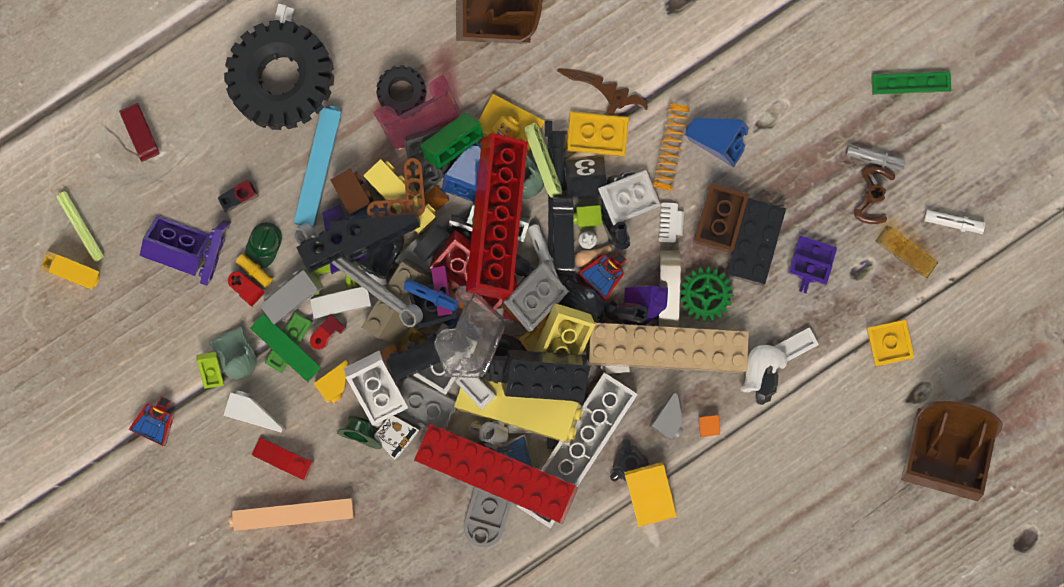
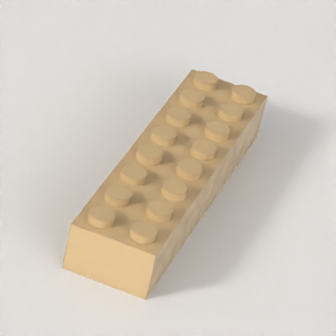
[586,323,749,373]

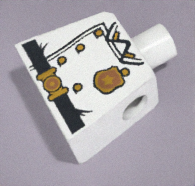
[370,416,419,460]

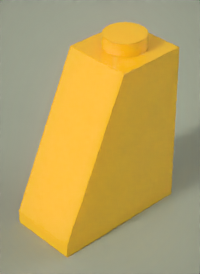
[40,251,100,290]

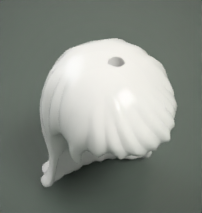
[740,345,787,393]

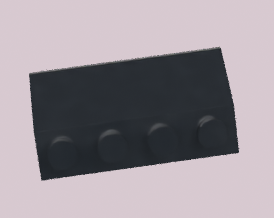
[386,324,469,382]

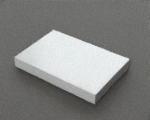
[598,170,661,225]

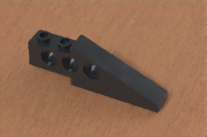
[296,214,421,273]

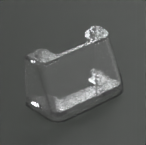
[434,286,505,378]

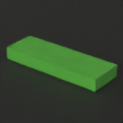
[265,312,313,373]

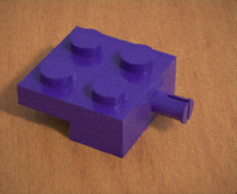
[787,236,838,294]

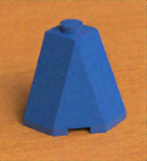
[684,118,749,167]

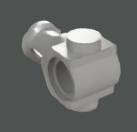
[468,420,509,450]

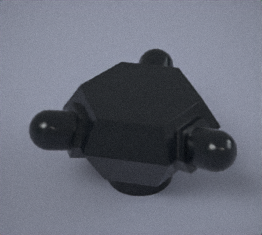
[610,438,649,482]

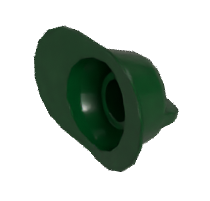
[245,222,282,269]
[337,415,382,449]

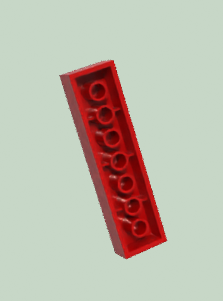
[466,133,528,299]
[414,424,578,525]

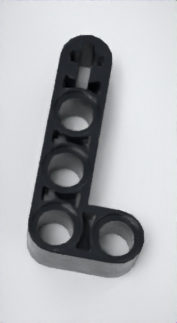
[553,197,575,276]

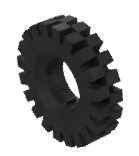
[224,20,334,130]

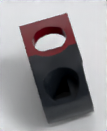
[218,180,259,212]

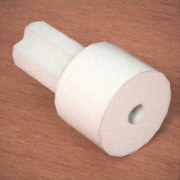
[579,231,597,250]

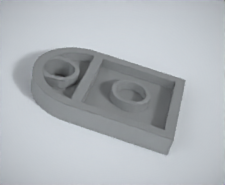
[464,487,512,547]

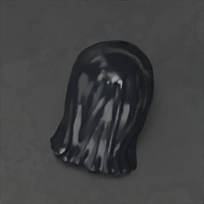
[356,236,404,279]
[559,275,605,323]

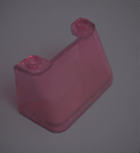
[373,75,460,149]

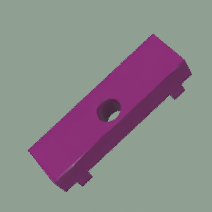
[431,266,453,316]

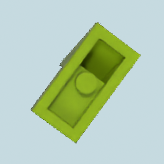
[196,352,224,389]

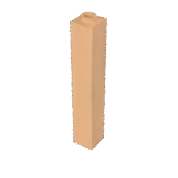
[229,498,355,531]

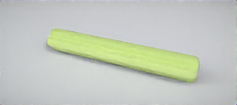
[56,191,104,262]

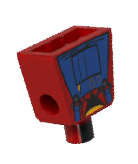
[578,252,626,300]
[129,396,174,446]

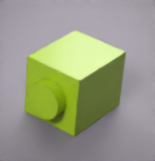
[573,205,602,229]

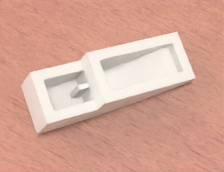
[310,287,372,319]

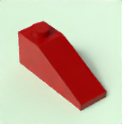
[252,437,314,480]

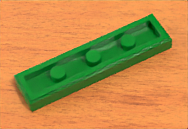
[871,71,951,95]
[250,314,321,382]

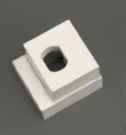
[274,4,295,24]

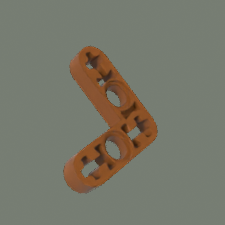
[367,158,425,218]

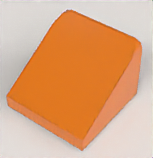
[698,415,720,437]

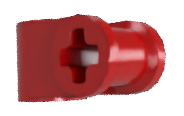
[228,272,265,307]

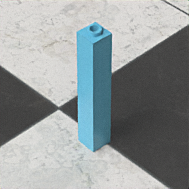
[294,106,342,229]

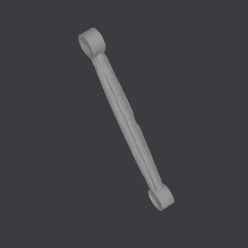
[293,223,423,327]

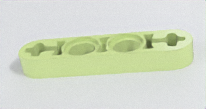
[524,123,562,198]

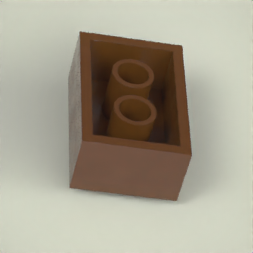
[693,184,749,253]

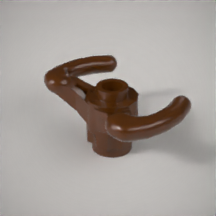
[854,166,895,224]

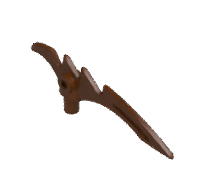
[557,69,648,115]

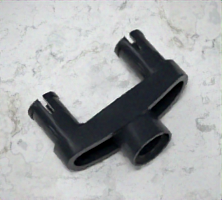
[601,197,630,250]

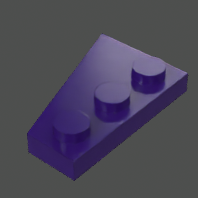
[199,220,231,286]

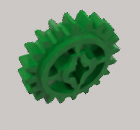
[680,267,734,322]

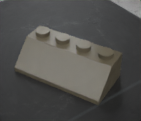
[361,258,433,345]

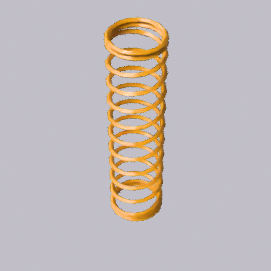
[653,103,690,190]

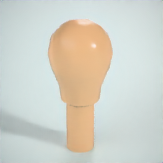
[574,245,612,268]

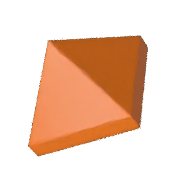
[424,185,449,211]

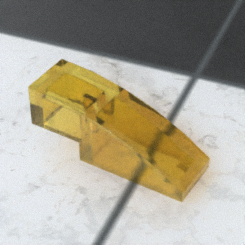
[875,225,939,278]

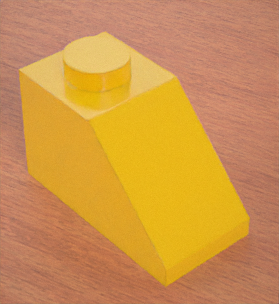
[314,360,350,404]

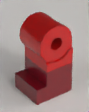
[310,315,347,350]

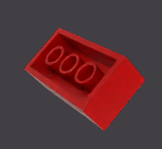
[430,230,517,314]

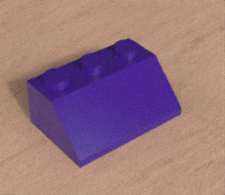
[139,215,211,276]

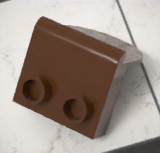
[456,0,543,44]
[901,401,1003,502]

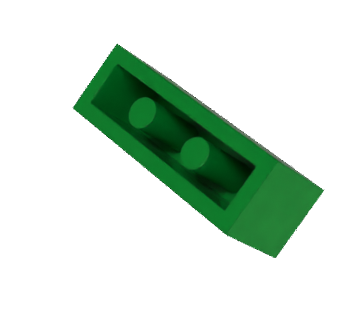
[420,112,484,169]

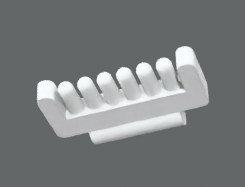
[659,203,684,243]

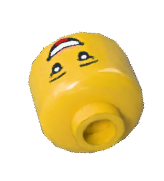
[491,115,520,138]

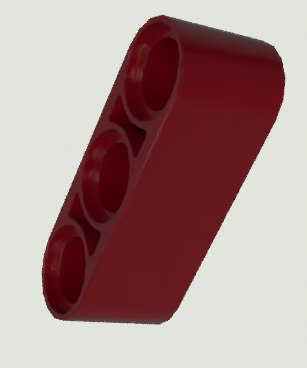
[119,103,160,162]

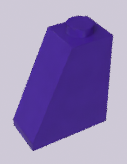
[623,286,668,326]

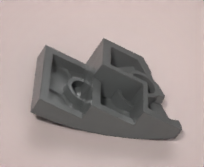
[404,126,453,195]

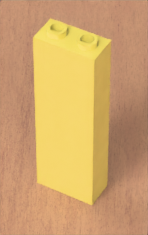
[454,373,583,444]

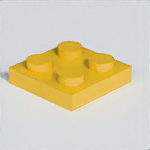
[866,320,914,367]

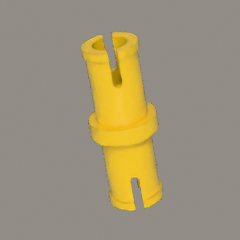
[235,253,273,288]

